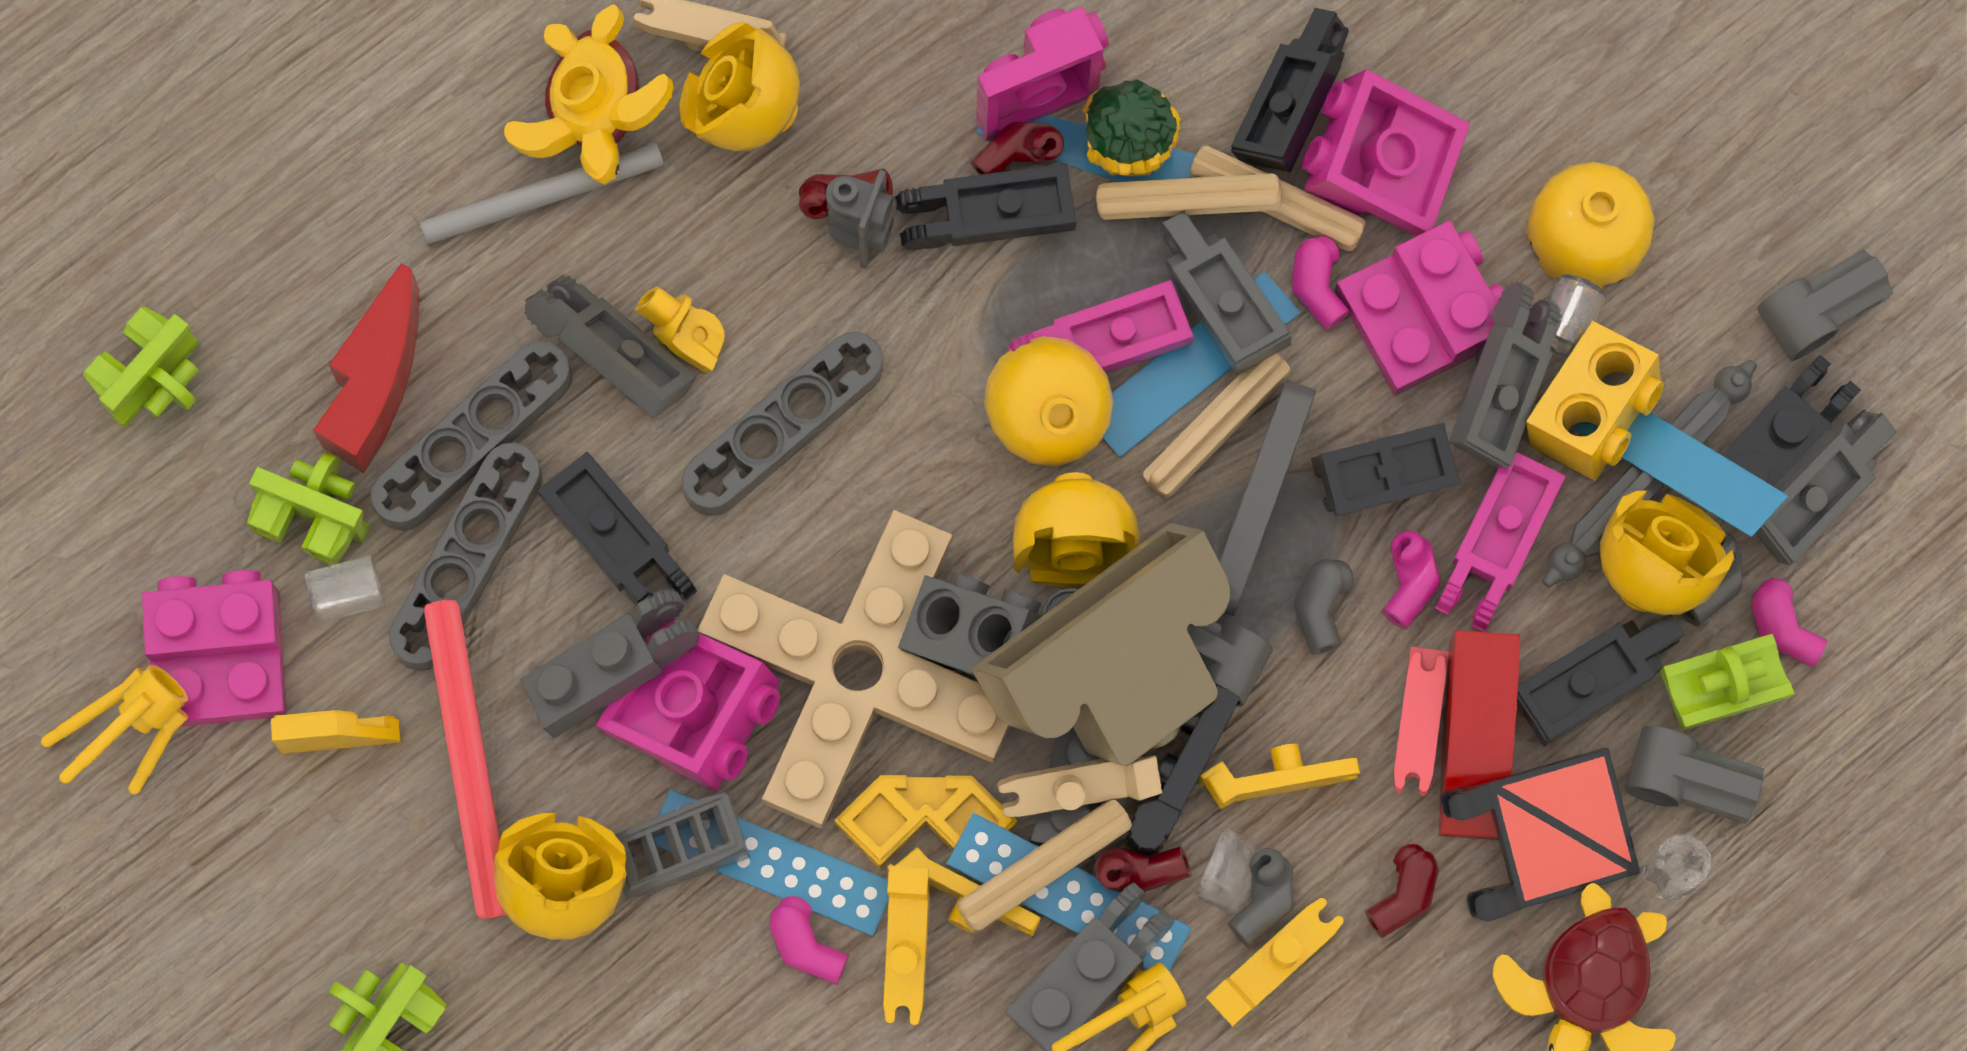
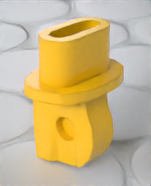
[635,286,725,373]

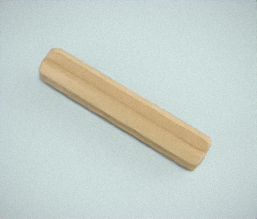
[1190,146,1366,251]
[1096,173,1282,220]
[1143,353,1291,498]
[957,800,1132,930]

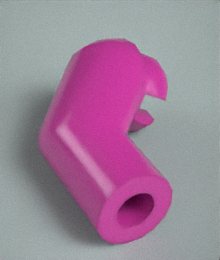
[1291,236,1350,332]
[1382,530,1440,630]
[1751,578,1828,668]
[769,896,849,985]

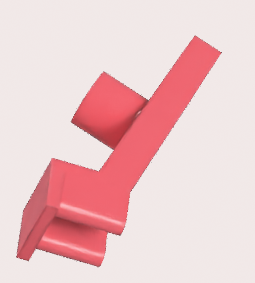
[1394,646,1449,796]

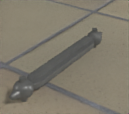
[1542,360,1757,588]

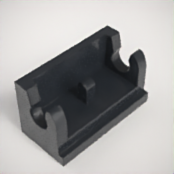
[1311,422,1460,517]

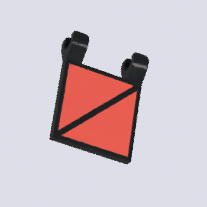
[1440,748,1641,921]

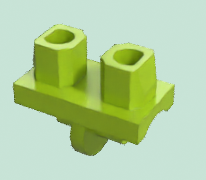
[83,306,200,428]
[247,452,371,566]
[1660,634,1795,731]
[328,962,447,1051]

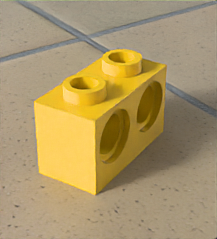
[1526,321,1664,481]

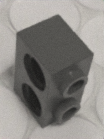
[898,572,1042,677]

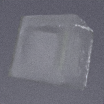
[1196,829,1257,915]

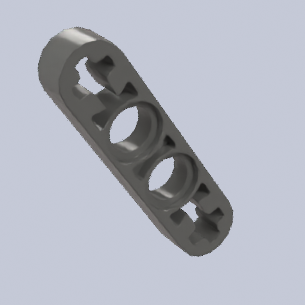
[682,332,883,516]
[371,341,572,531]
[1220,380,1317,616]
[389,443,542,671]

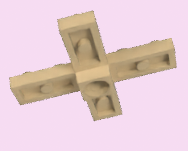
[697,510,1010,829]

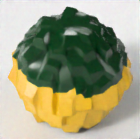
[1082,79,1181,177]

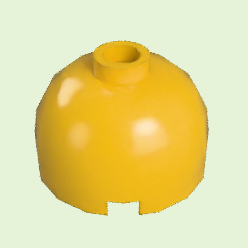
[679,22,800,151]
[1526,161,1655,291]
[984,336,1114,467]
[1013,472,1140,588]
[1600,491,1734,615]
[493,813,626,940]

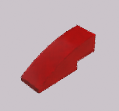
[313,263,419,473]
[1439,630,1520,840]

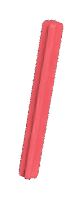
[424,599,506,920]

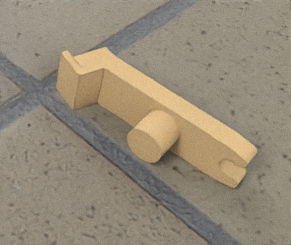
[633,0,787,51]
[997,755,1162,817]

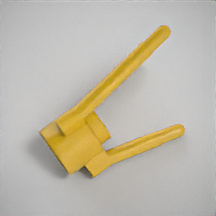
[41,664,188,795]
[1052,962,1186,1051]

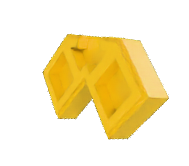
[834,775,1018,869]

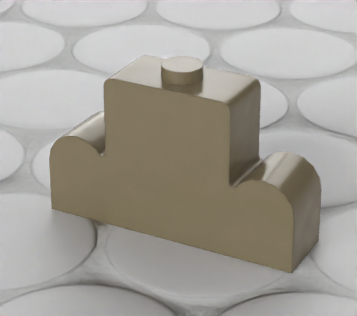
[971,523,1230,766]

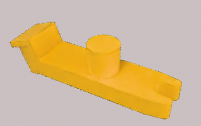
[1198,744,1360,810]
[887,847,1041,937]
[883,866,930,1025]
[1206,898,1344,1027]

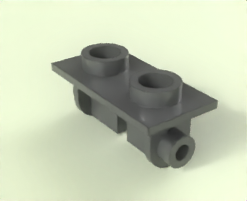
[826,169,894,269]

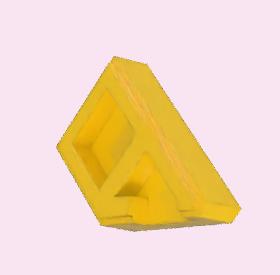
[271,710,401,754]

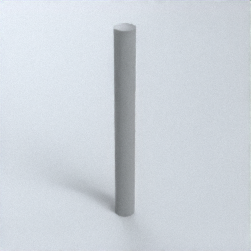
[419,143,664,245]

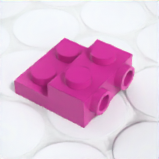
[976,6,1109,141]
[1301,69,1471,236]
[1335,220,1504,396]
[142,570,287,727]
[595,621,781,792]

